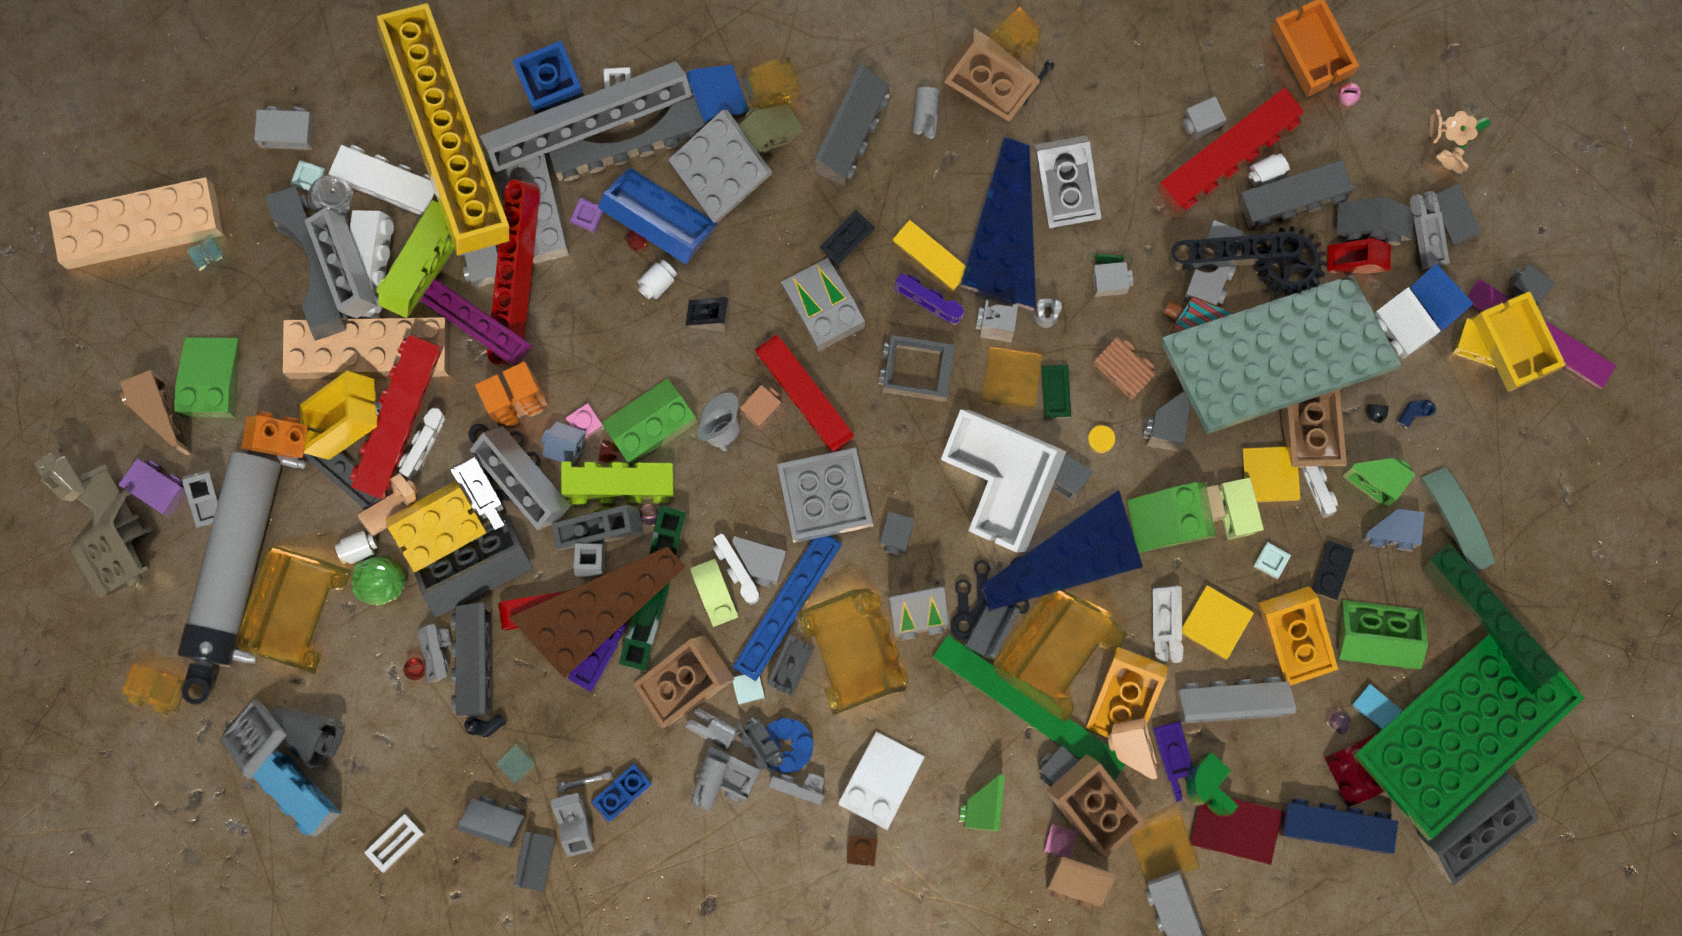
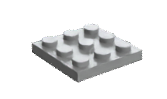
[669,110,773,223]
[777,448,873,543]

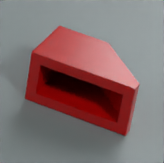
[1327,238,1391,274]

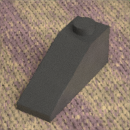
[552,505,644,550]

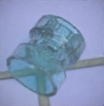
[187,235,224,271]

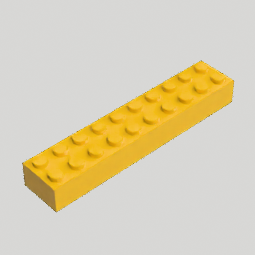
[377,3,509,255]

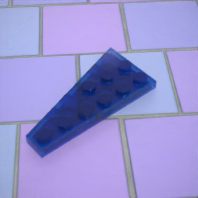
[959,137,1036,311]
[981,490,1143,611]

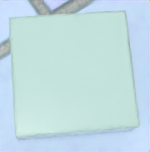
[290,160,326,195]
[1253,542,1291,579]
[733,672,765,705]

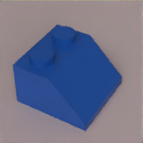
[1409,263,1473,335]

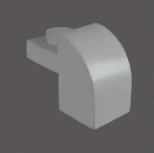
[182,470,218,528]
[574,542,606,577]
[551,793,594,857]

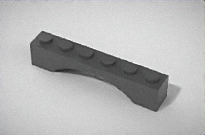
[549,97,707,181]
[265,186,347,341]

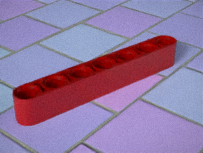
[487,179,540,366]

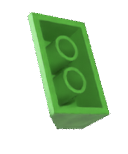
[601,378,698,467]
[1338,600,1428,670]

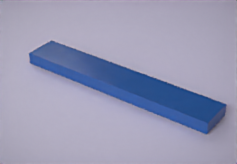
[733,536,842,681]

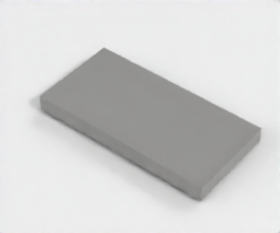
[220,698,286,779]

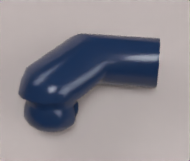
[1396,399,1436,429]

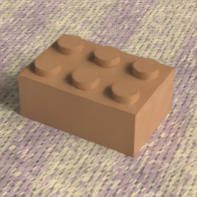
[1046,755,1146,859]

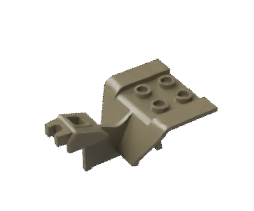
[34,453,153,598]

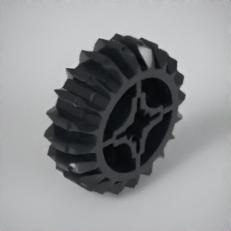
[1254,226,1327,297]

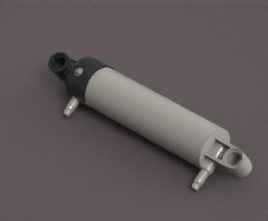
[177,418,307,705]

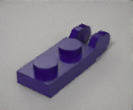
[894,273,964,325]
[568,623,628,693]
[1152,721,1193,802]

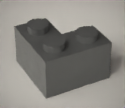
[1337,196,1413,246]

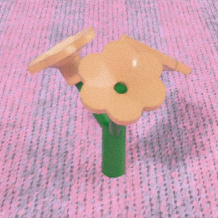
[1429,109,1490,174]

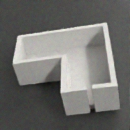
[941,409,1066,553]

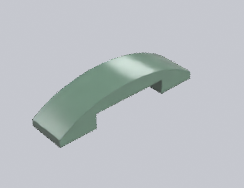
[1420,466,1495,573]

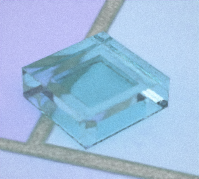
[497,745,536,784]

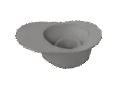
[697,393,740,451]

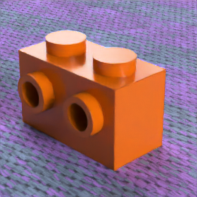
[241,411,308,458]

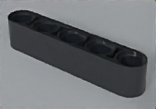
[1168,232,1304,270]

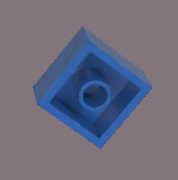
[512,41,584,115]

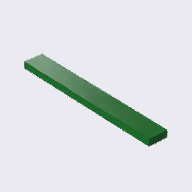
[932,635,1126,781]

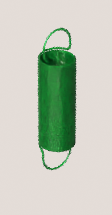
[1087,253,1132,266]

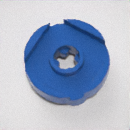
[762,718,813,773]

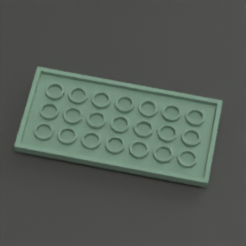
[1160,275,1401,434]

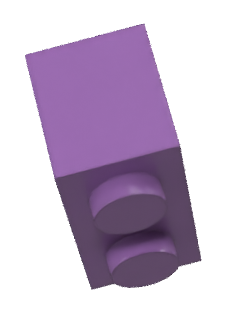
[119,458,186,518]

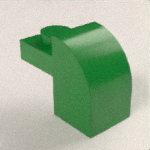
[1186,752,1238,816]

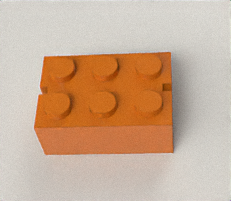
[1271,0,1359,97]
[475,361,548,428]

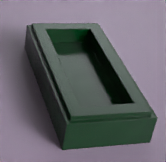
[1041,364,1071,420]

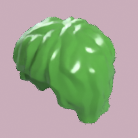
[351,556,407,605]

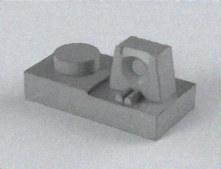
[417,624,451,683]
[769,773,825,806]

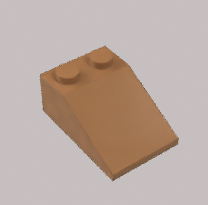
[944,28,1040,122]
[119,370,191,455]
[1280,389,1347,467]
[633,635,735,729]
[1046,857,1116,910]

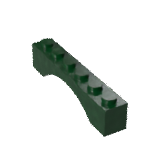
[619,506,689,673]
[1422,544,1561,694]

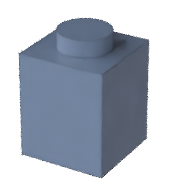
[541,421,586,466]

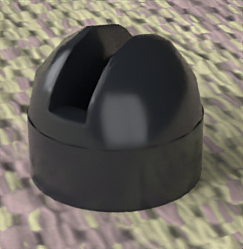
[1366,404,1389,423]

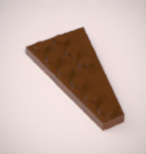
[509,547,686,678]

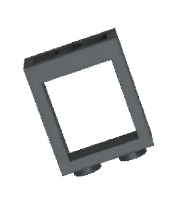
[879,335,955,402]

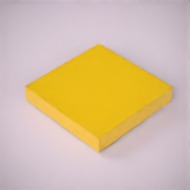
[1241,447,1300,503]
[1182,585,1254,660]

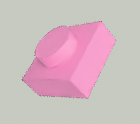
[566,403,603,439]
[1044,824,1078,859]

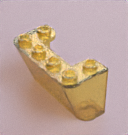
[797,588,908,715]

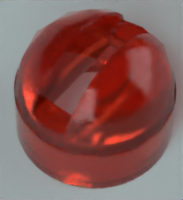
[624,230,647,253]
[598,440,619,462]
[403,658,426,680]

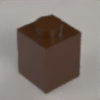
[847,836,878,867]

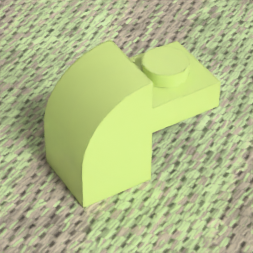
[690,559,738,627]

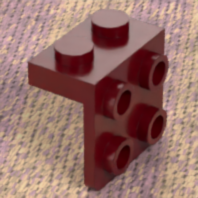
[1324,733,1385,807]

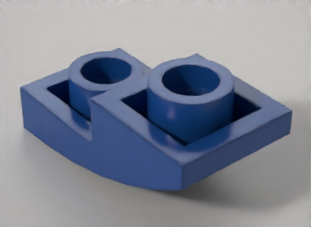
[591,764,652,824]

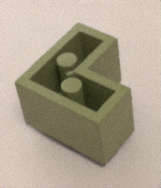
[738,103,803,157]

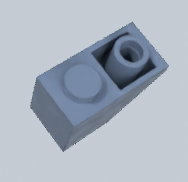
[1362,509,1425,551]

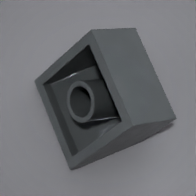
[1143,391,1191,451]
[456,795,527,848]

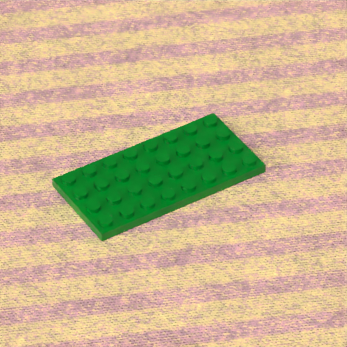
[1353,633,1585,840]

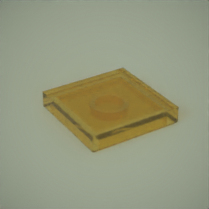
[982,347,1043,409]
[1130,815,1201,886]

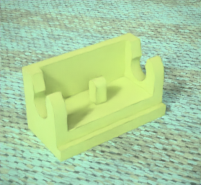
[1218,478,1264,540]

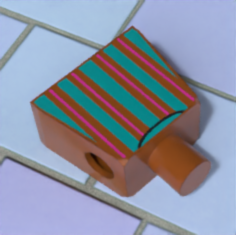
[1163,297,1233,334]

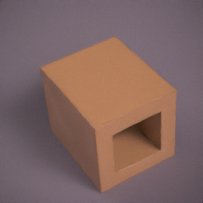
[739,385,782,431]

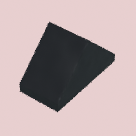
[685,297,730,332]

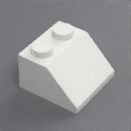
[1374,287,1440,359]

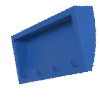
[598,168,718,264]

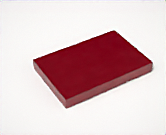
[1189,798,1283,865]

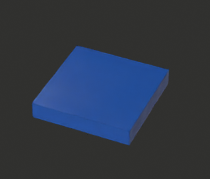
[686,65,750,122]

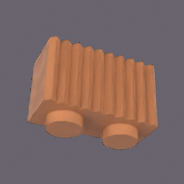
[1093,338,1156,400]

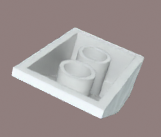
[838,732,924,830]

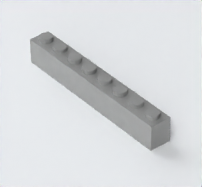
[479,61,692,173]

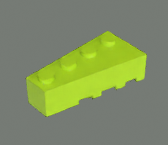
[376,200,455,318]
[561,462,675,506]

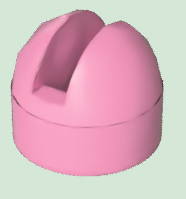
[1338,83,1361,106]

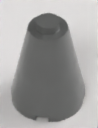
[268,705,343,770]

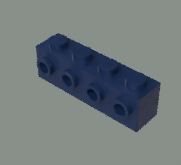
[1280,798,1399,854]

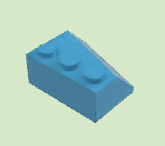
[252,751,341,836]

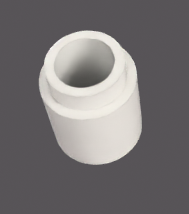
[1248,153,1290,187]
[638,260,677,299]
[335,530,378,564]

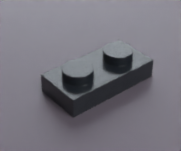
[819,210,875,267]
[1311,541,1354,601]

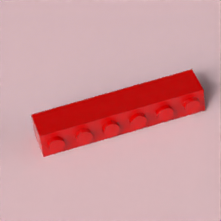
[1157,87,1305,213]
[350,335,444,499]

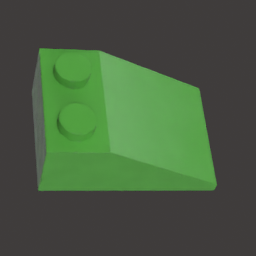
[174,337,239,418]
[1127,482,1216,553]

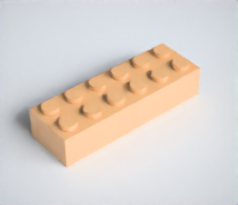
[49,177,224,269]
[283,317,450,379]

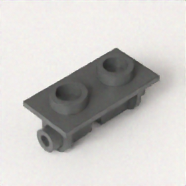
[737,717,784,775]

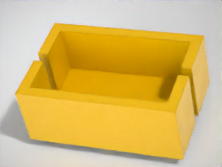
[1473,291,1566,392]
[300,371,378,460]
[386,480,486,573]

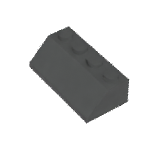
[815,64,891,186]
[414,516,533,618]
[451,603,493,718]
[1417,771,1539,886]

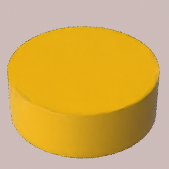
[1088,425,1115,453]

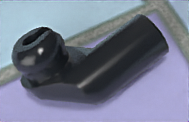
[464,713,507,739]

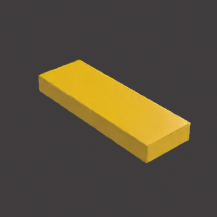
[892,220,971,292]

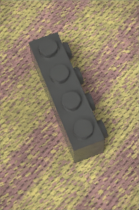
[1238,160,1354,229]

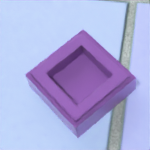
[570,198,604,233]

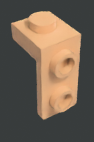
[358,473,418,536]

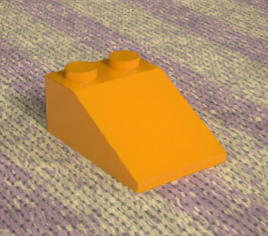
[1258,586,1339,686]
[1086,647,1168,737]

